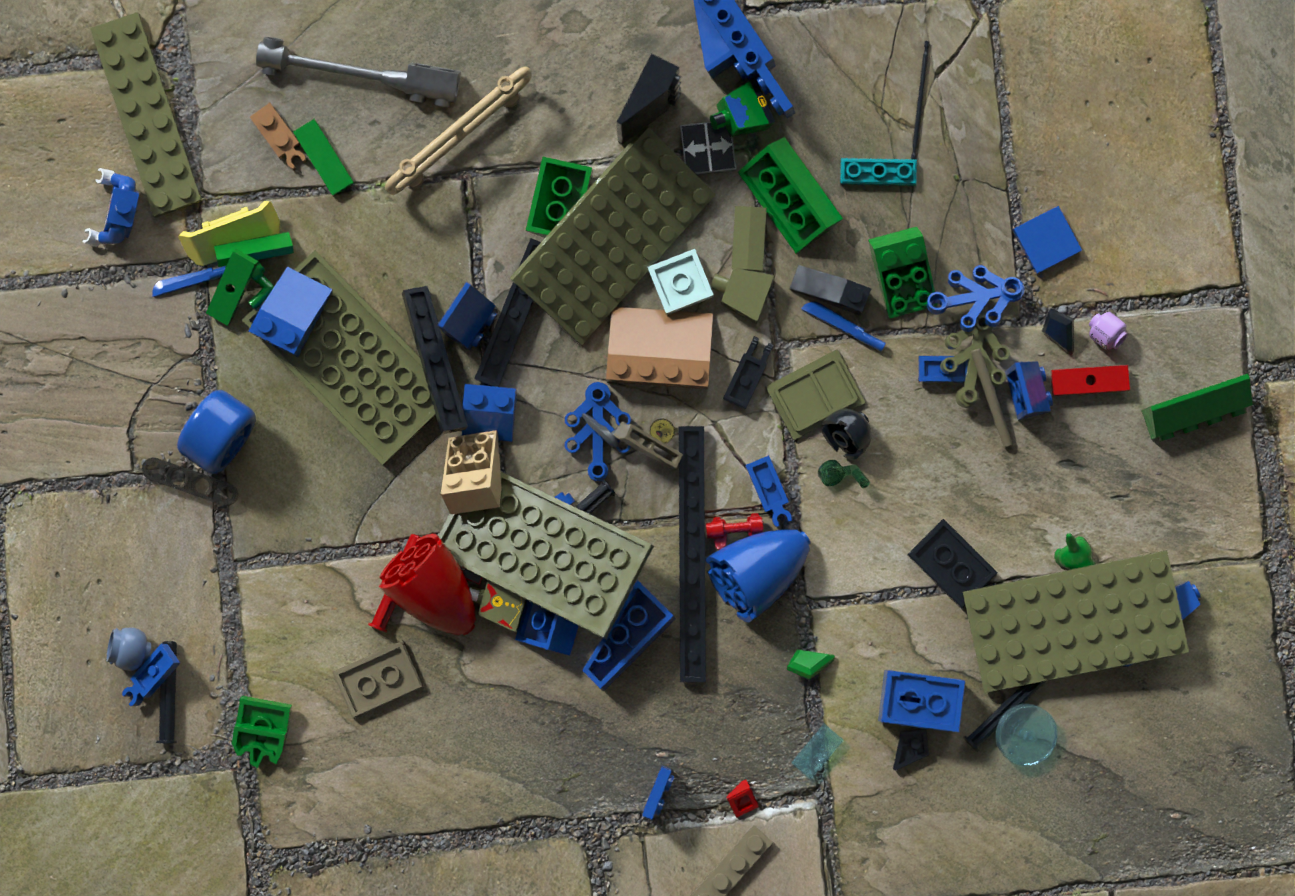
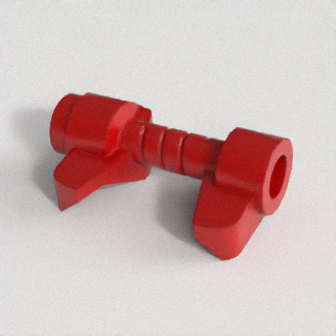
[706,513,763,550]

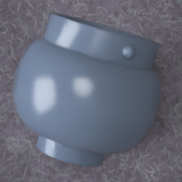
[106,627,151,671]

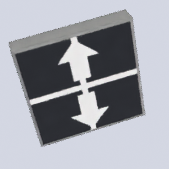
[680,122,736,175]

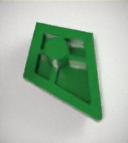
[787,649,835,679]

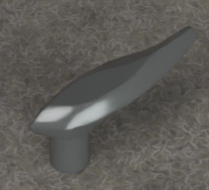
[582,413,619,447]

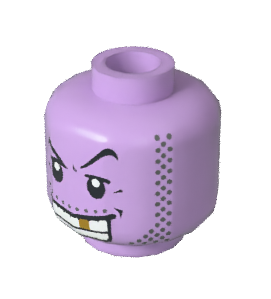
[1089,312,1128,350]

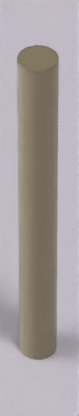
[971,348,1013,447]

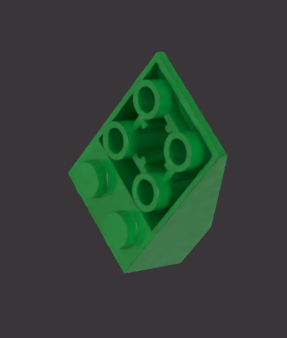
[868,226,938,319]

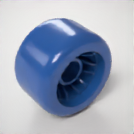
[177,390,256,474]

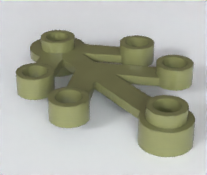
[940,311,1010,408]

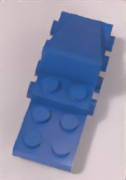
[693,0,795,119]

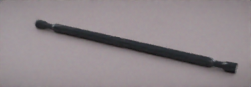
[911,41,930,160]

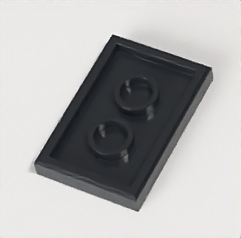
[907,519,998,609]

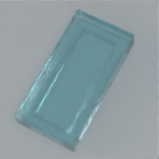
[791,723,843,779]

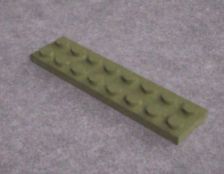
[90,12,203,218]

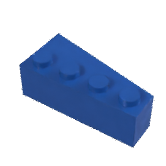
[582,580,676,691]

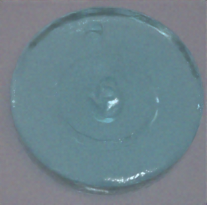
[996,704,1058,766]

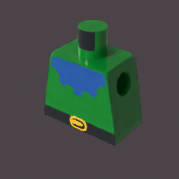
[710,78,775,137]

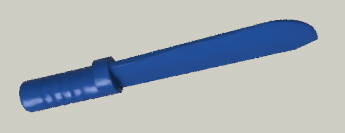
[152,266,226,297]
[801,302,886,352]

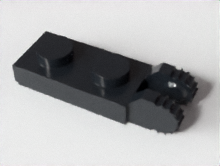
[723,336,774,410]

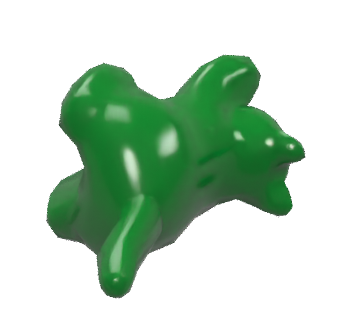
[1054,533,1096,570]

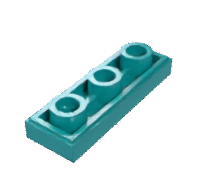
[840,158,917,186]

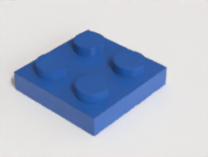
[642,765,674,820]

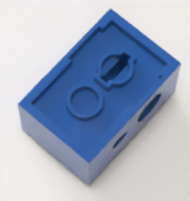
[878,670,965,732]

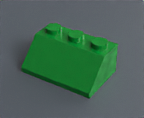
[526,156,593,238]

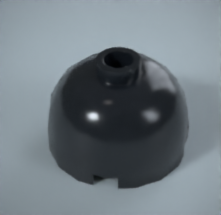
[821,408,872,460]

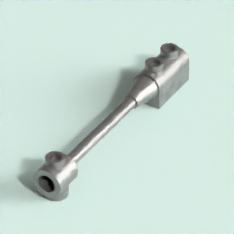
[256,37,461,107]

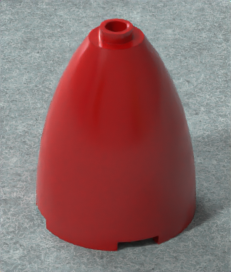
[379,534,476,635]

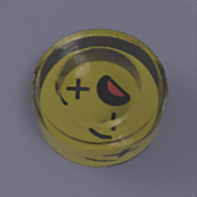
[649,418,675,444]

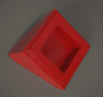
[726,779,759,818]

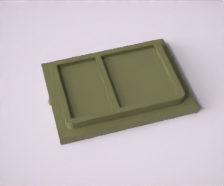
[765,349,866,441]

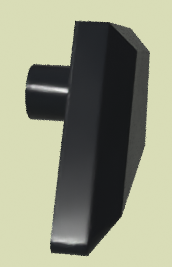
[1042,308,1074,355]
[893,729,929,770]

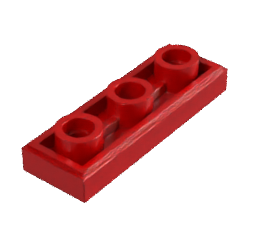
[1051,365,1130,396]

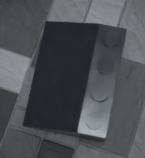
[616,53,682,144]

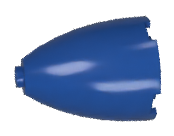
[706,530,811,622]

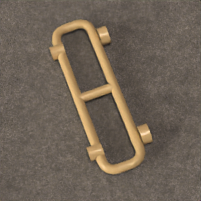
[385,67,532,195]

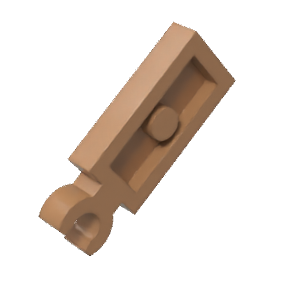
[250,103,307,170]

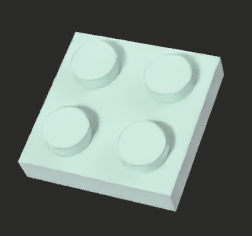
[648,249,714,315]

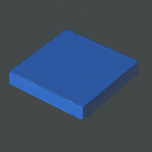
[1013,206,1082,274]

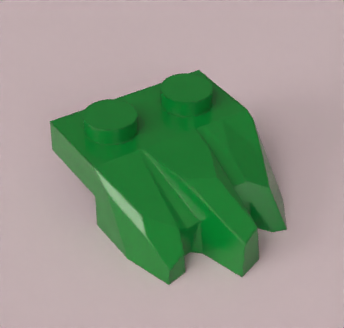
[232,696,292,769]

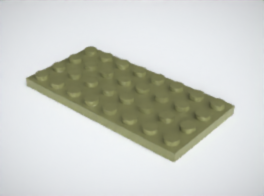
[510,126,716,345]
[242,250,436,466]
[438,471,654,639]
[963,550,1189,693]

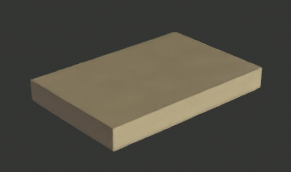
[332,641,423,719]

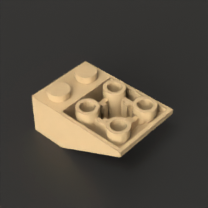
[441,430,502,514]

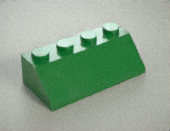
[738,137,843,253]
[1142,374,1253,442]

